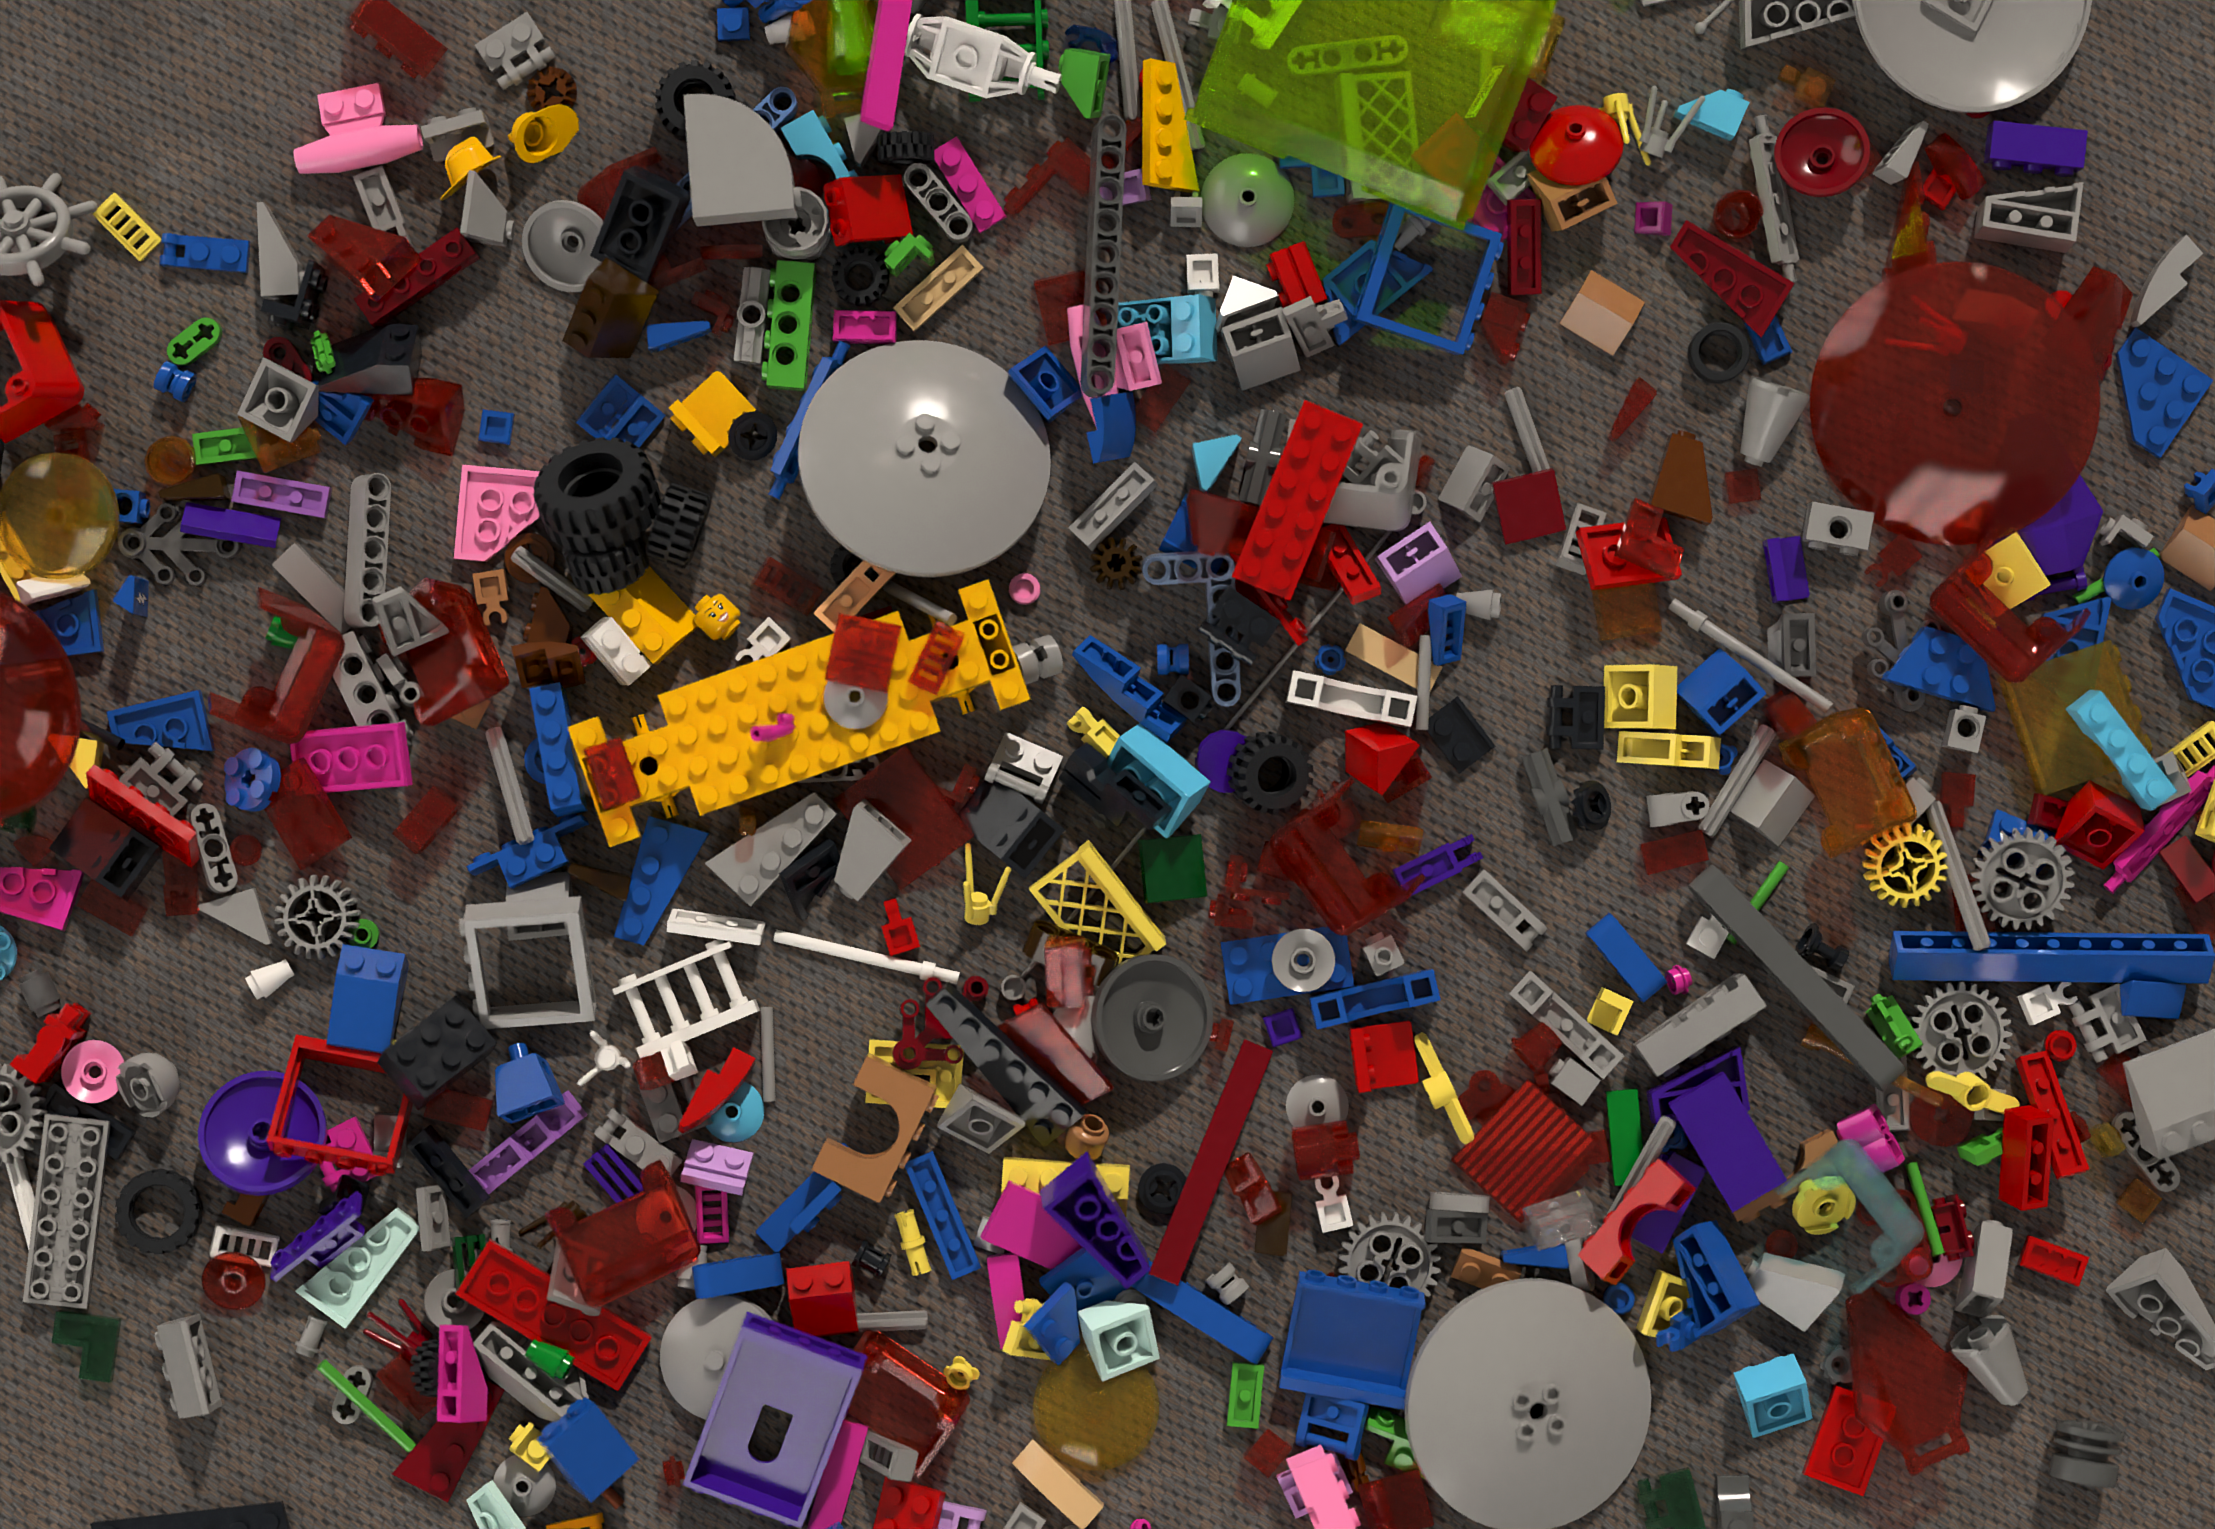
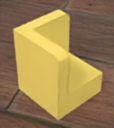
[1587,987,1634,1036]

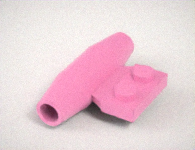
[294,83,423,174]
[1067,304,1162,426]

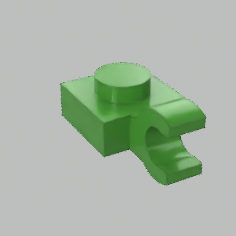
[1957,1127,2003,1166]

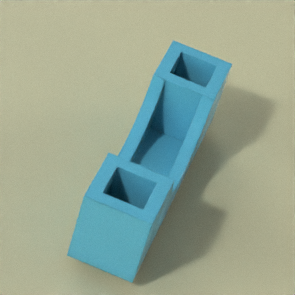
[781,110,858,212]
[2065,690,2177,810]

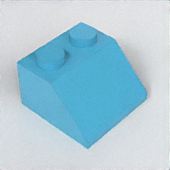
[1734,1353,1813,1438]

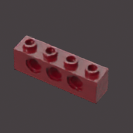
[354,227,480,328]

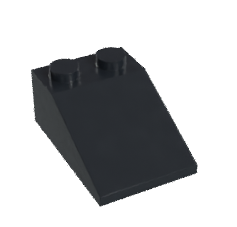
[590,165,691,283]
[318,324,422,395]

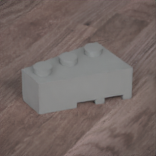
[1974,182,2083,253]

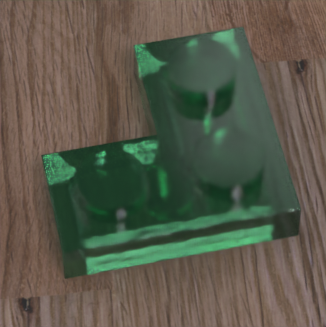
[52,1310,122,1383]

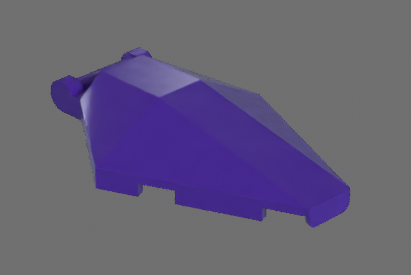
[1977,412,2104,602]

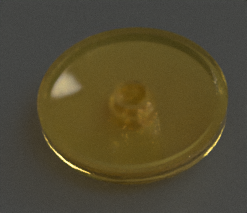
[0,453,119,579]
[1033,1344,1159,1470]

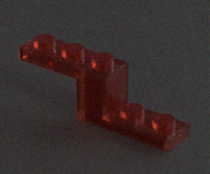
[1004,117,1142,219]

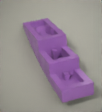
[469,1090,588,1195]

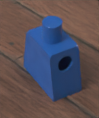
[495,1043,565,1124]

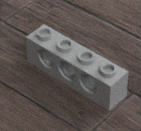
[319,631,414,747]

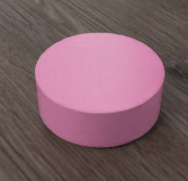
[1009,573,1040,605]

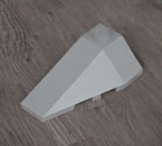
[2106,1248,2215,1370]

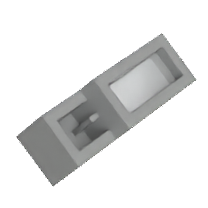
[2130,235,2203,328]
[271,543,366,635]

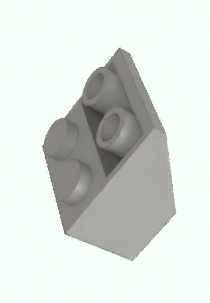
[1221,307,1301,391]
[506,872,573,941]

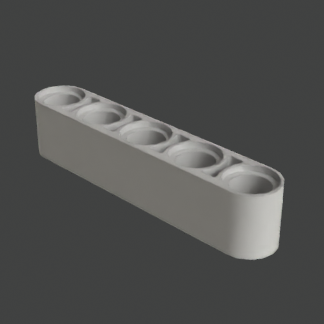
[344,473,391,628]

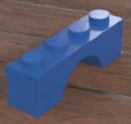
[529,682,588,817]
[1308,968,1441,1029]

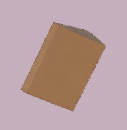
[1559,270,1645,356]
[2159,505,2215,591]

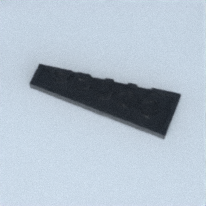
[926,982,1087,1147]
[90,1501,291,1529]

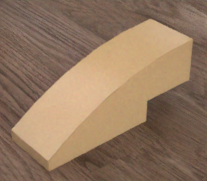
[1012,1439,1104,1529]

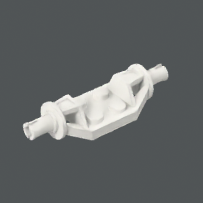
[904,14,1062,98]

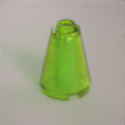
[826,0,875,76]

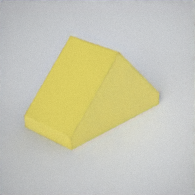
[49,734,104,789]

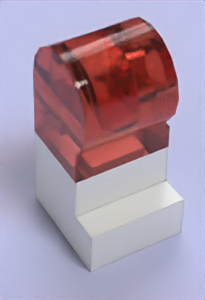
[633,1039,698,1090]

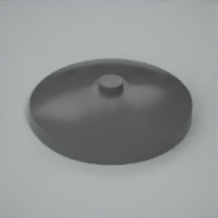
[1091,954,1213,1081]

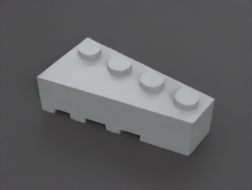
[1633,973,1767,1078]

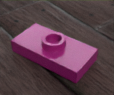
[833,310,898,344]

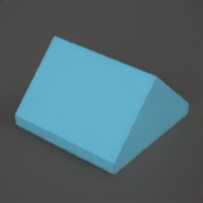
[1192,434,1242,496]

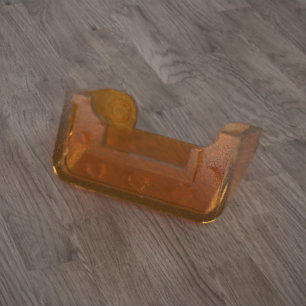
[1778,707,1917,859]

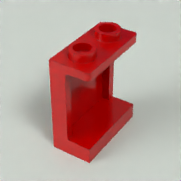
[823,174,913,246]

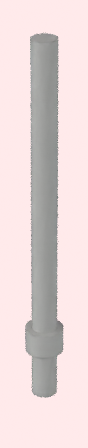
[1668,599,1833,713]

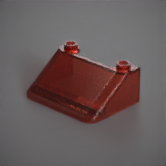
[544,1159,701,1307]

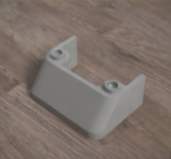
[1286,419,1422,532]

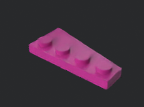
[0,867,84,931]

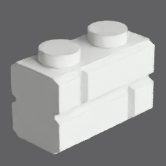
[580,617,652,685]

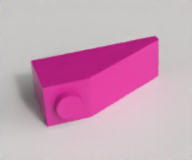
[437,1325,488,1423]

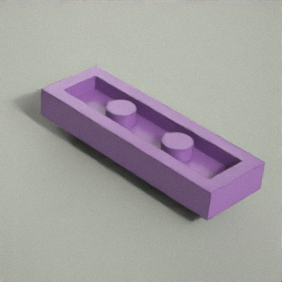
[231,471,332,519]

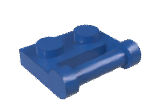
[1295,1393,1369,1461]

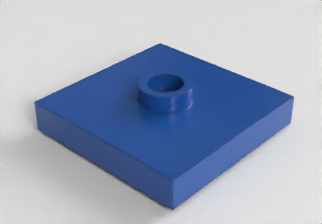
[1039,1247,1127,1325]

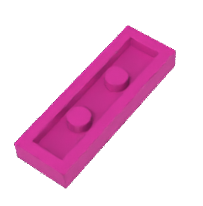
[934,136,1006,233]

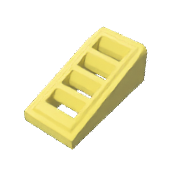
[92,193,161,262]
[2165,721,2215,778]

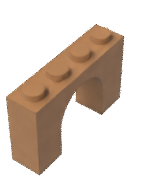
[811,1053,939,1203]

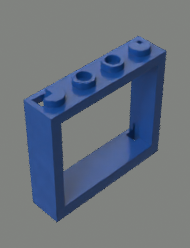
[1352,198,1504,355]

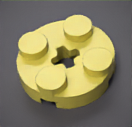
[1792,1176,1856,1235]

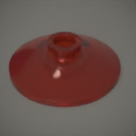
[202,1252,266,1310]

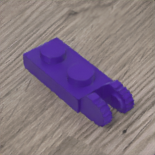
[1392,834,1483,898]

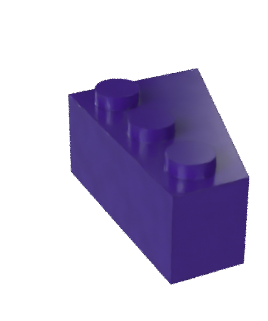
[1646,1046,1750,1125]

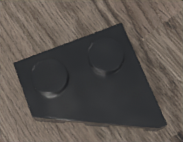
[779,838,840,921]

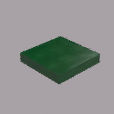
[1138,834,1207,903]

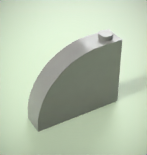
[684,94,802,226]

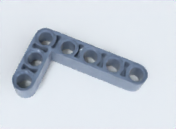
[1141,550,1241,707]

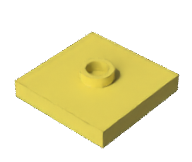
[1962,531,2051,618]

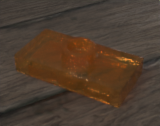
[1356,820,1424,854]

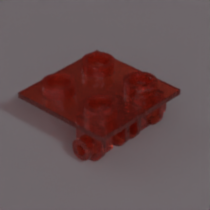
[1357,1468,1434,1529]

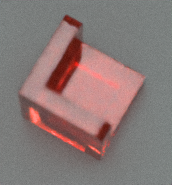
[1243,1429,1292,1478]

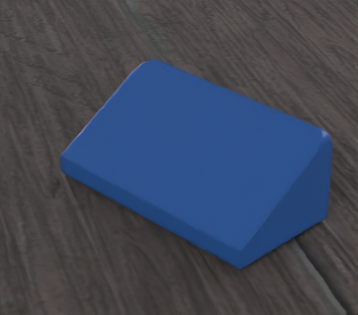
[2120,980,2186,1020]

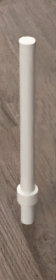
[774,929,960,984]

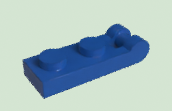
[159,233,251,273]

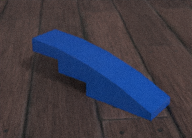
[1072,635,1187,743]

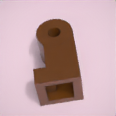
[221,1193,270,1227]

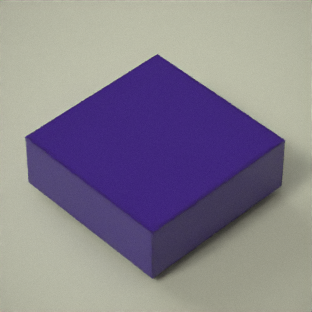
[1263,1008,1303,1048]

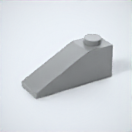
[257,202,305,300]

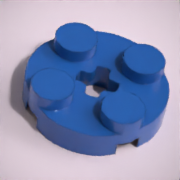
[224,748,281,812]

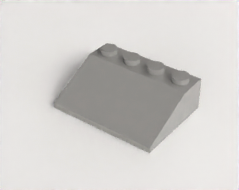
[2123,1029,2215,1160]

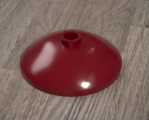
[1774,107,1870,197]

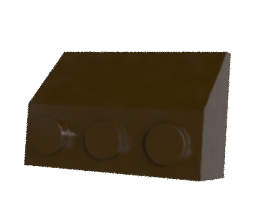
[562,257,660,358]

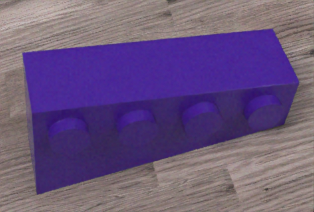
[1040,1151,1151,1289]

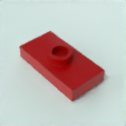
[2017,1235,2089,1287]

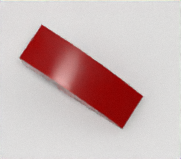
[678,1047,756,1133]

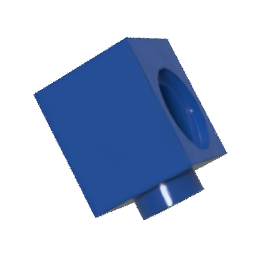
[99,488,151,525]

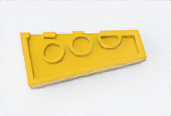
[1142,58,1199,193]

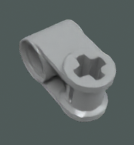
[1646,791,1709,827]

